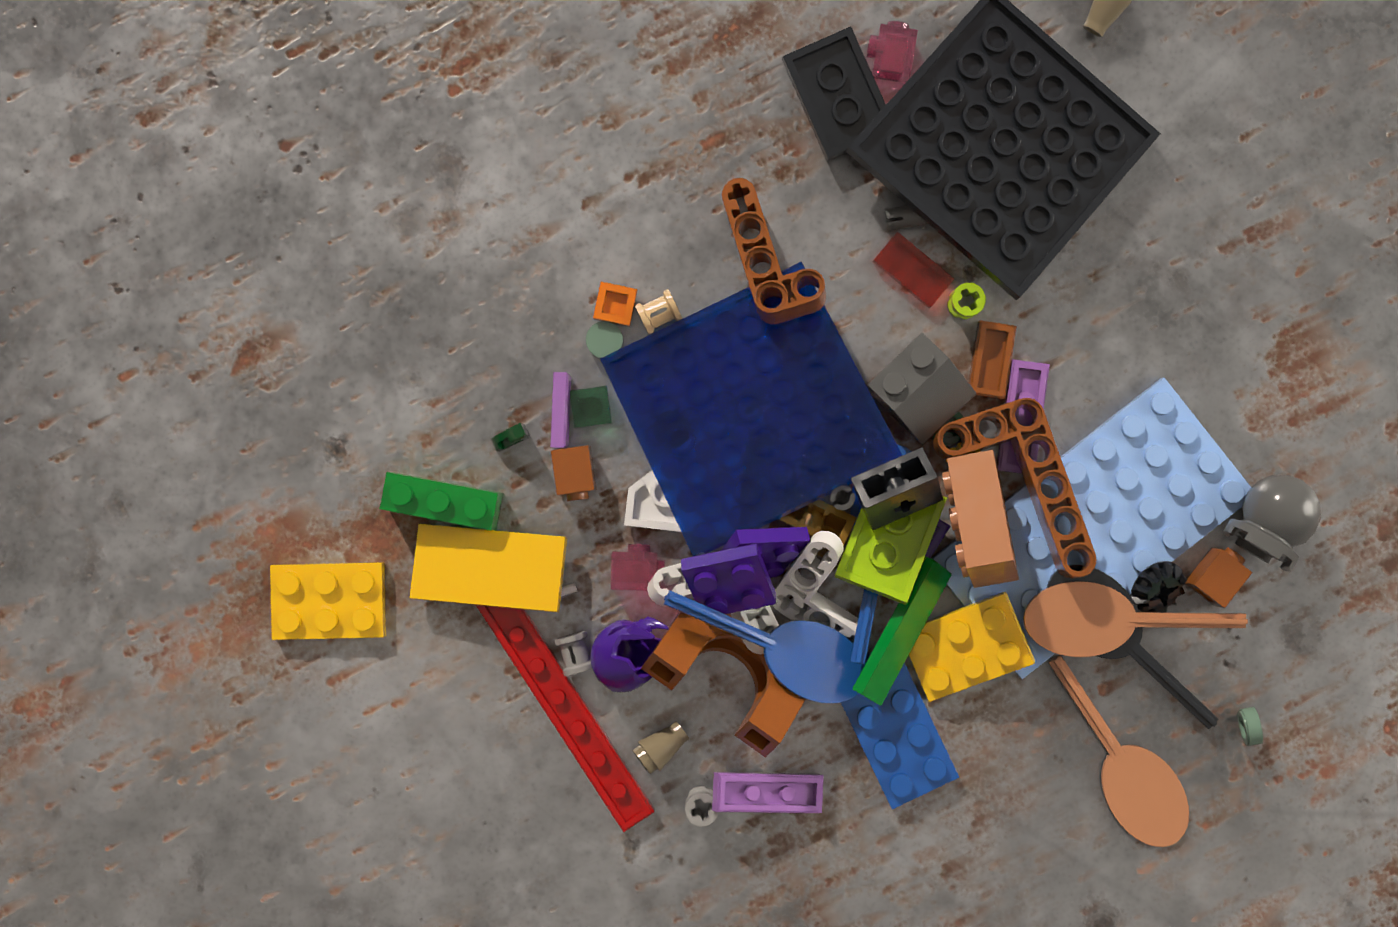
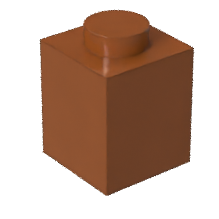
[551,445,597,501]
[1185,547,1253,608]

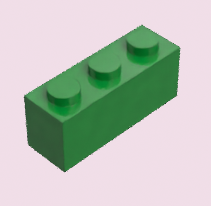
[379,472,504,531]

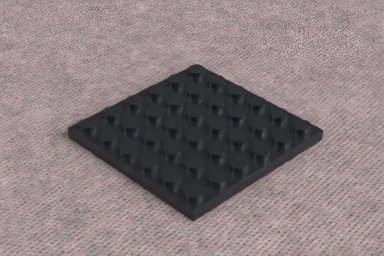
[846,0,1161,300]

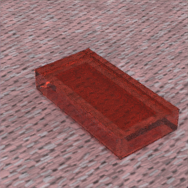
[872,231,954,309]

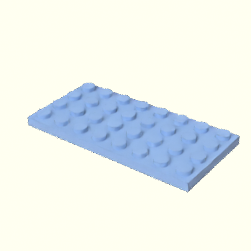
[931,377,1251,679]

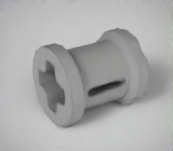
[554,631,593,676]
[685,786,718,827]

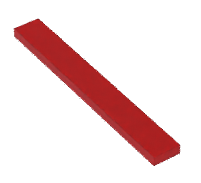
[476,605,655,832]

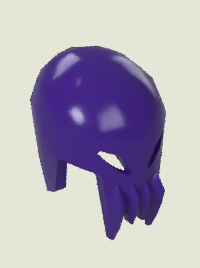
[590,616,669,693]

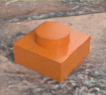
[593,282,638,327]

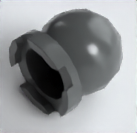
[1223,474,1321,572]

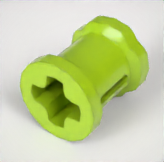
[947,283,986,320]

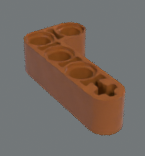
[722,178,826,324]

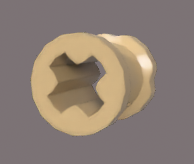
[635,289,682,335]

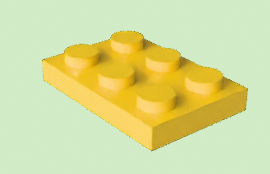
[270,562,386,640]
[909,591,1035,702]

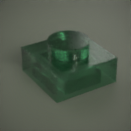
[570,386,612,428]

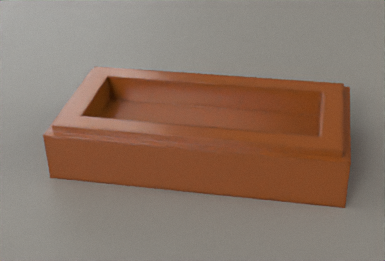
[968,320,1017,400]

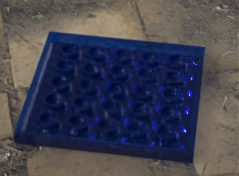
[600,261,903,556]

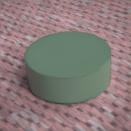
[586,321,624,359]
[1237,707,1263,746]

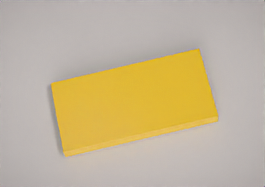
[410,524,567,613]

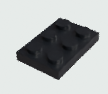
[782,26,886,161]

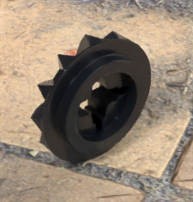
[1131,561,1187,613]

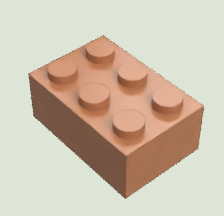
[942,450,1019,588]

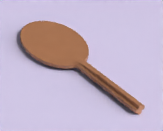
[1023,581,1248,657]
[1048,654,1189,847]

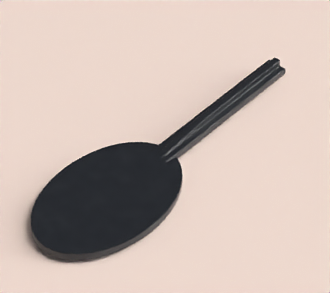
[1047,565,1219,729]

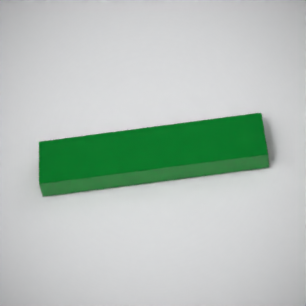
[852,556,952,706]

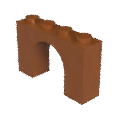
[641,599,806,758]

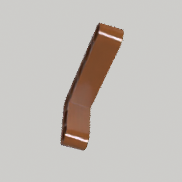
[933,398,1097,579]

